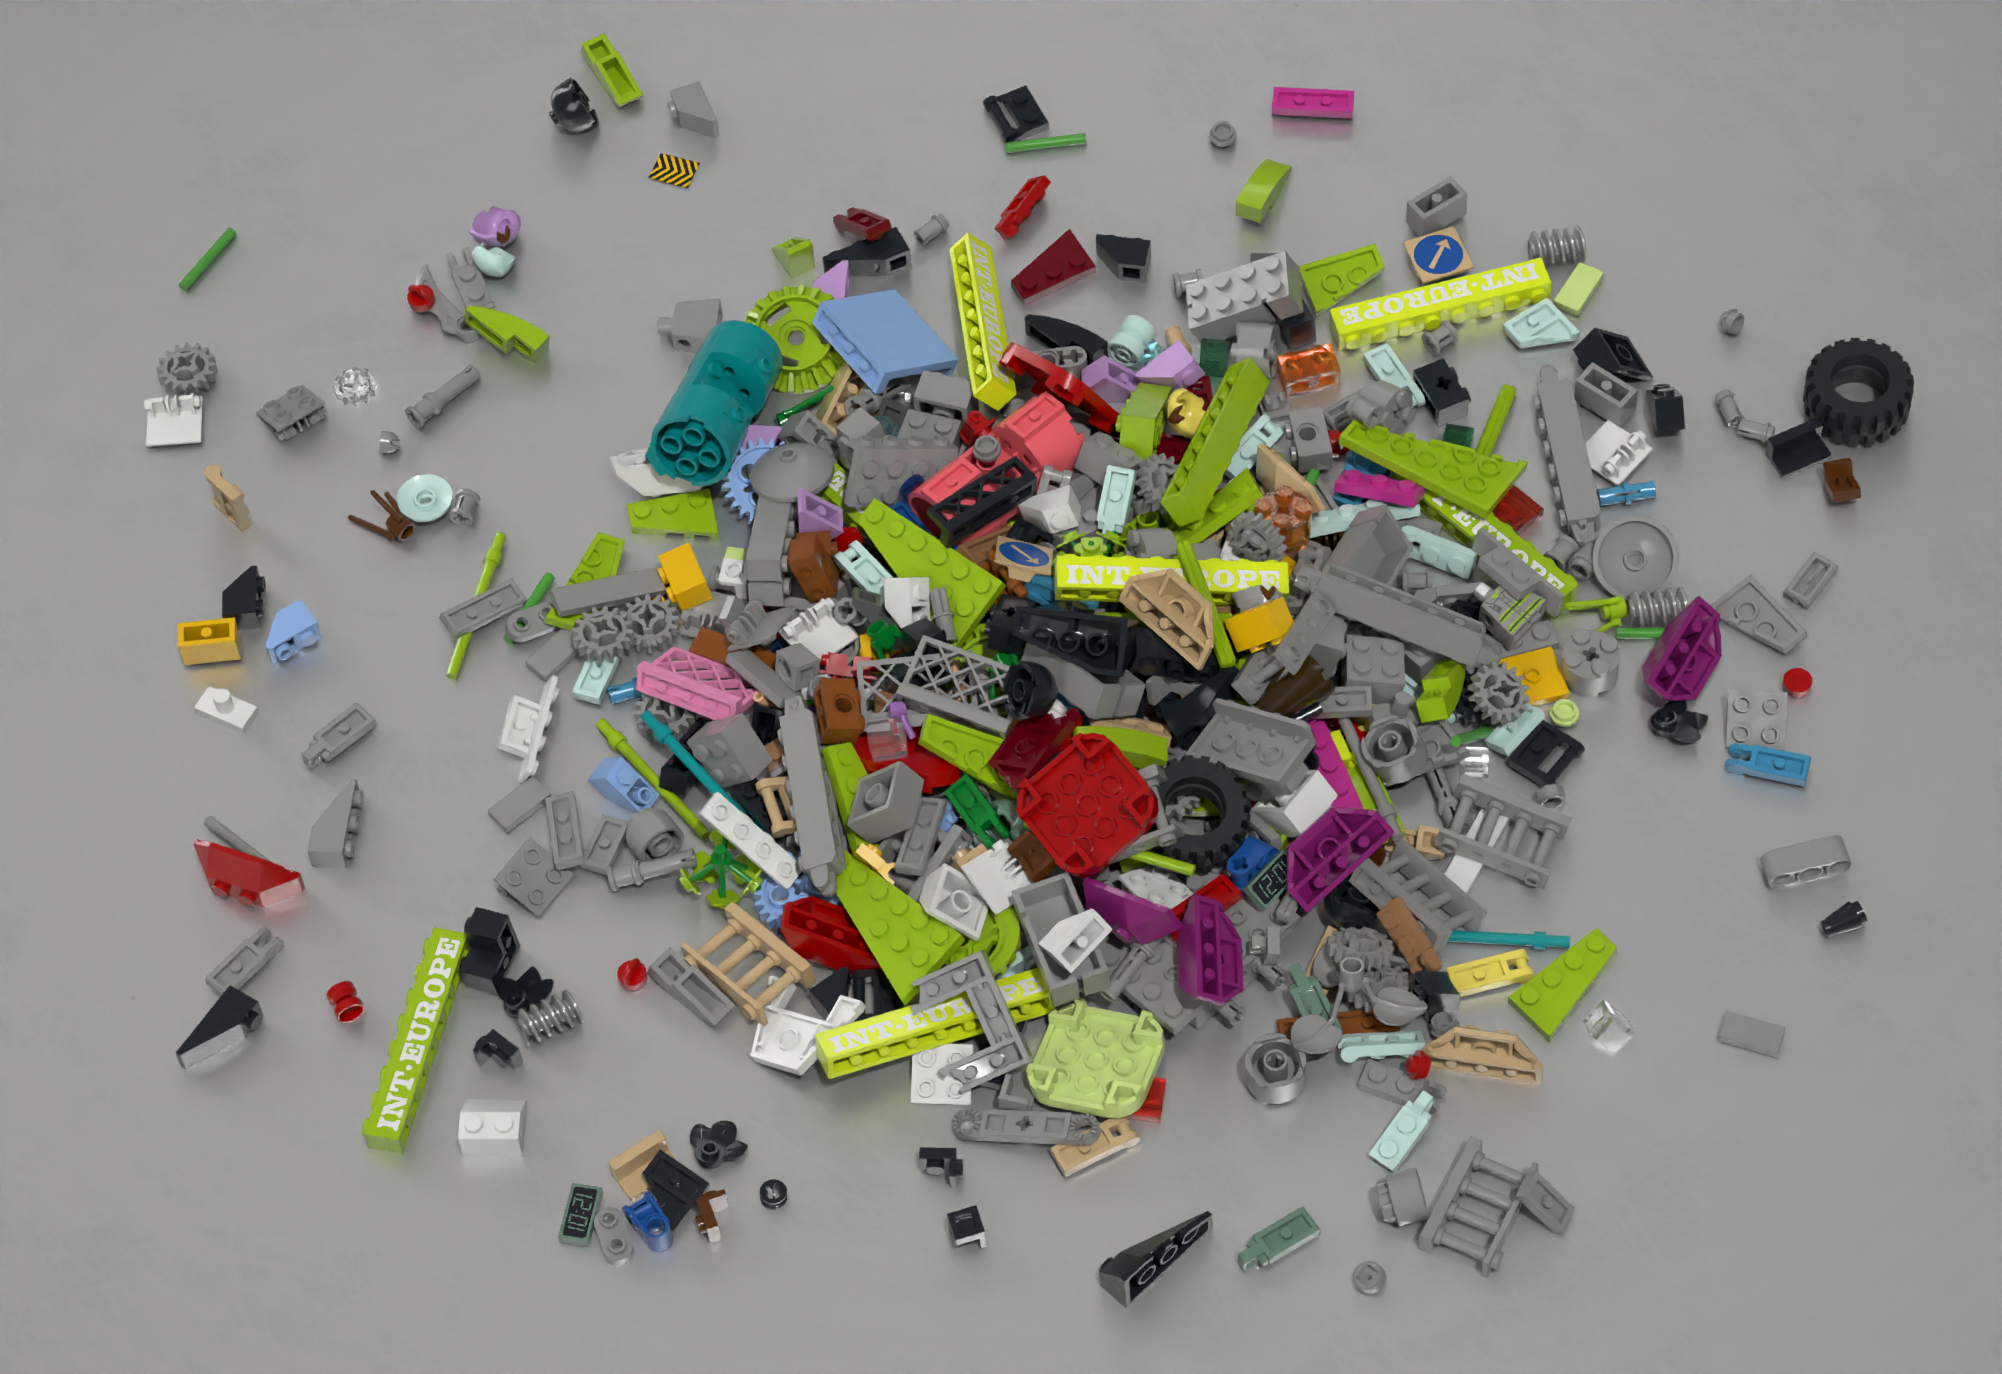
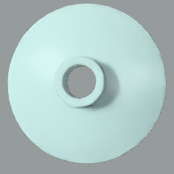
[397,474,453,522]

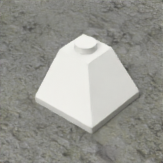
[919,863,989,941]

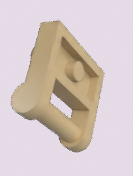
[204,465,251,532]
[755,776,797,838]

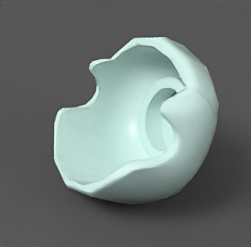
[473,243,517,277]

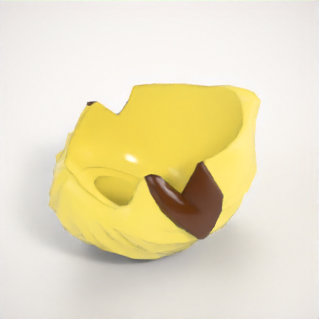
[1165,388,1206,439]

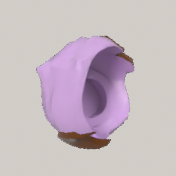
[469,206,521,247]

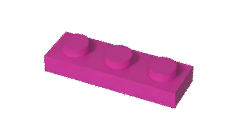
[1272,87,1354,118]
[1334,470,1424,507]

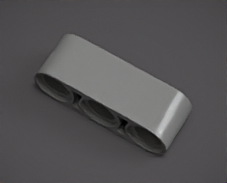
[1760,835,1852,888]

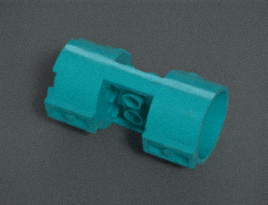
[645,320,783,486]

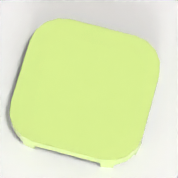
[1027,998,1165,1118]

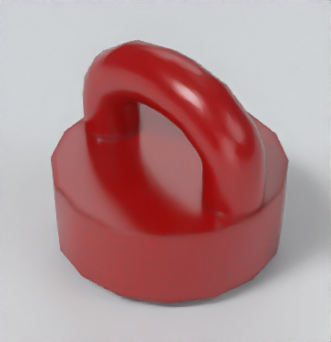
[407,285,436,312]
[1327,430,1349,458]
[617,958,648,991]

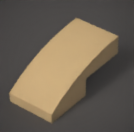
[1384,825,1445,860]

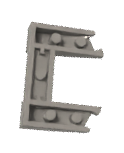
[912,949,1034,1092]

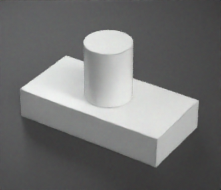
[194,686,259,734]

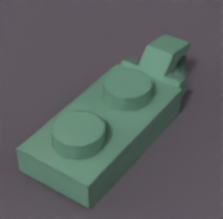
[1288,963,1343,1034]
[1238,1207,1321,1271]

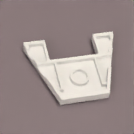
[750,975,866,1076]

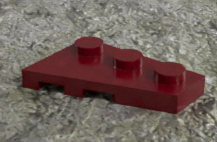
[1011,229,1096,306]

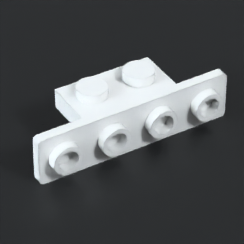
[497,675,559,784]
[699,792,802,889]

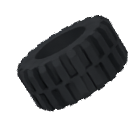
[1803,338,1914,447]
[1144,755,1251,874]

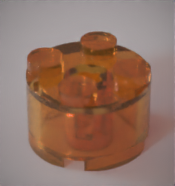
[1254,485,1312,554]

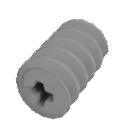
[1528,226,1586,264]
[1627,587,1688,628]
[517,990,583,1046]

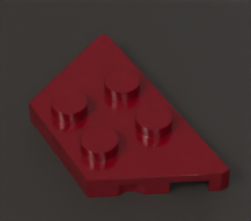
[987,708,1081,795]

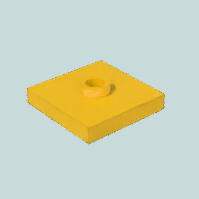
[1498,646,1570,707]

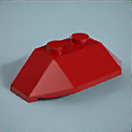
[193,839,305,908]
[780,896,881,973]

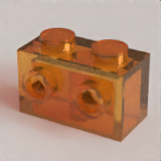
[1277,343,1341,398]

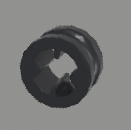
[760,1179,787,1210]

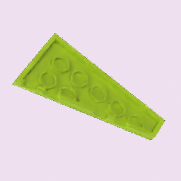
[1338,420,1528,519]
[858,498,1006,648]
[836,850,965,1006]

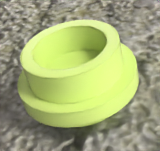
[1550,699,1579,727]

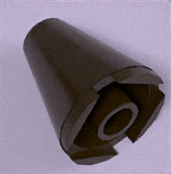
[1254,654,1335,718]

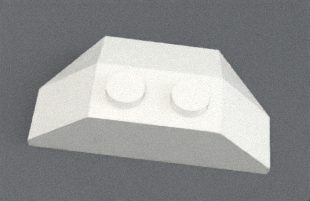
[610,449,703,497]

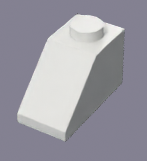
[1018,485,1081,534]
[1038,909,1113,973]

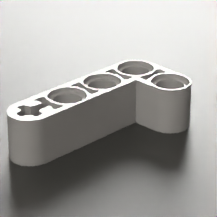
[984,346,1088,415]

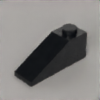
[176,985,263,1069]

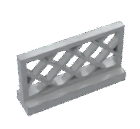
[896,635,1014,739]
[856,650,978,732]

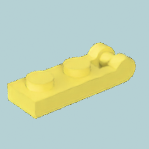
[1446,949,1535,997]

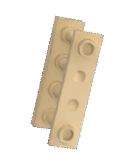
[680,901,816,1026]

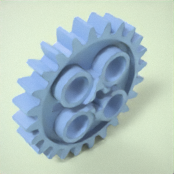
[721,437,798,525]
[753,850,845,936]

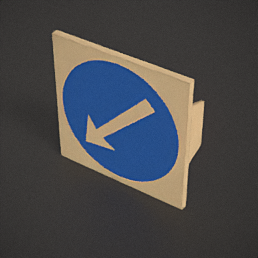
[1403,226,1474,284]
[994,535,1053,583]

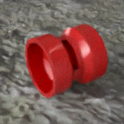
[326,981,365,1023]

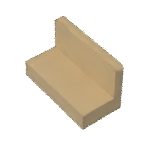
[608,1130,676,1201]

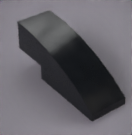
[1024,314,1109,365]
[659,717,711,796]

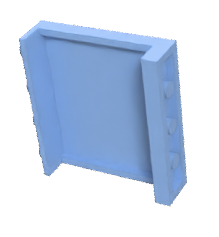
[812,289,959,394]

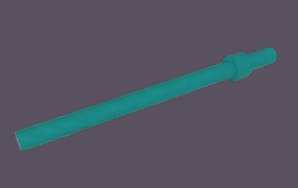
[640,710,759,827]
[1447,930,1570,950]

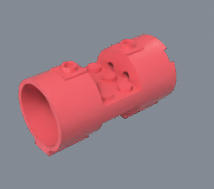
[907,391,1085,546]

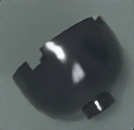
[549,77,599,132]
[1003,661,1058,720]
[1324,875,1381,929]

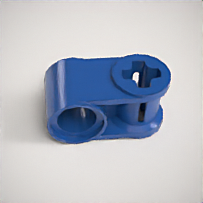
[1227,836,1278,893]
[622,1191,673,1252]

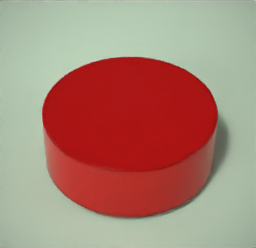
[835,526,862,553]
[1782,668,1812,698]

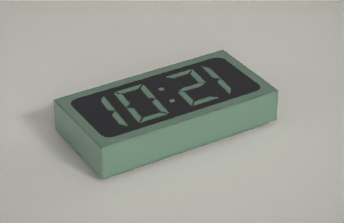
[1242,849,1287,911]
[558,1183,603,1246]

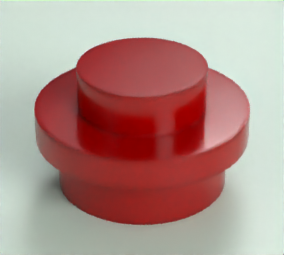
[1406,1050,1431,1080]

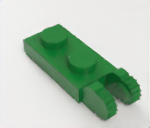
[944,773,1011,849]

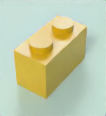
[657,542,713,611]
[1224,596,1294,653]
[178,617,241,665]

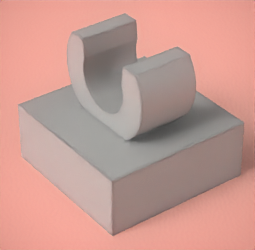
[1258,392,1291,425]
[1249,926,1280,965]

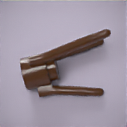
[348,490,415,542]

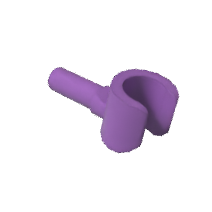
[887,701,916,740]

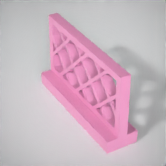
[636,646,758,720]

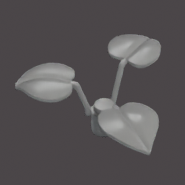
[1291,940,1428,1054]

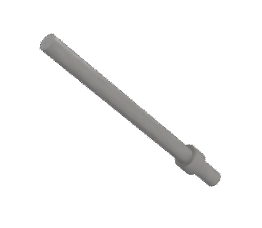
[1337,717,1403,841]

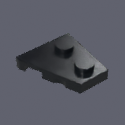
[642,1149,710,1232]

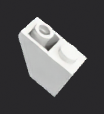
[884,577,931,628]

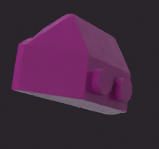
[1641,596,1722,701]
[1287,806,1395,913]
[1083,877,1183,945]
[1177,894,1244,1006]

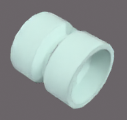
[1107,315,1156,368]

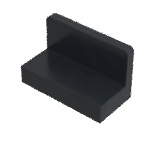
[1766,417,1831,479]

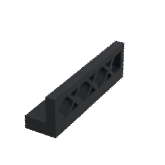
[927,456,1037,549]

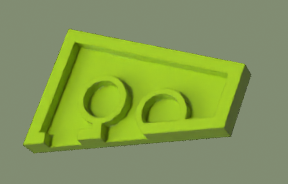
[1298,243,1385,317]
[627,488,719,540]

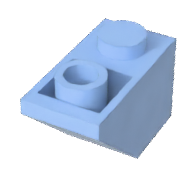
[266,599,322,665]
[588,756,660,813]

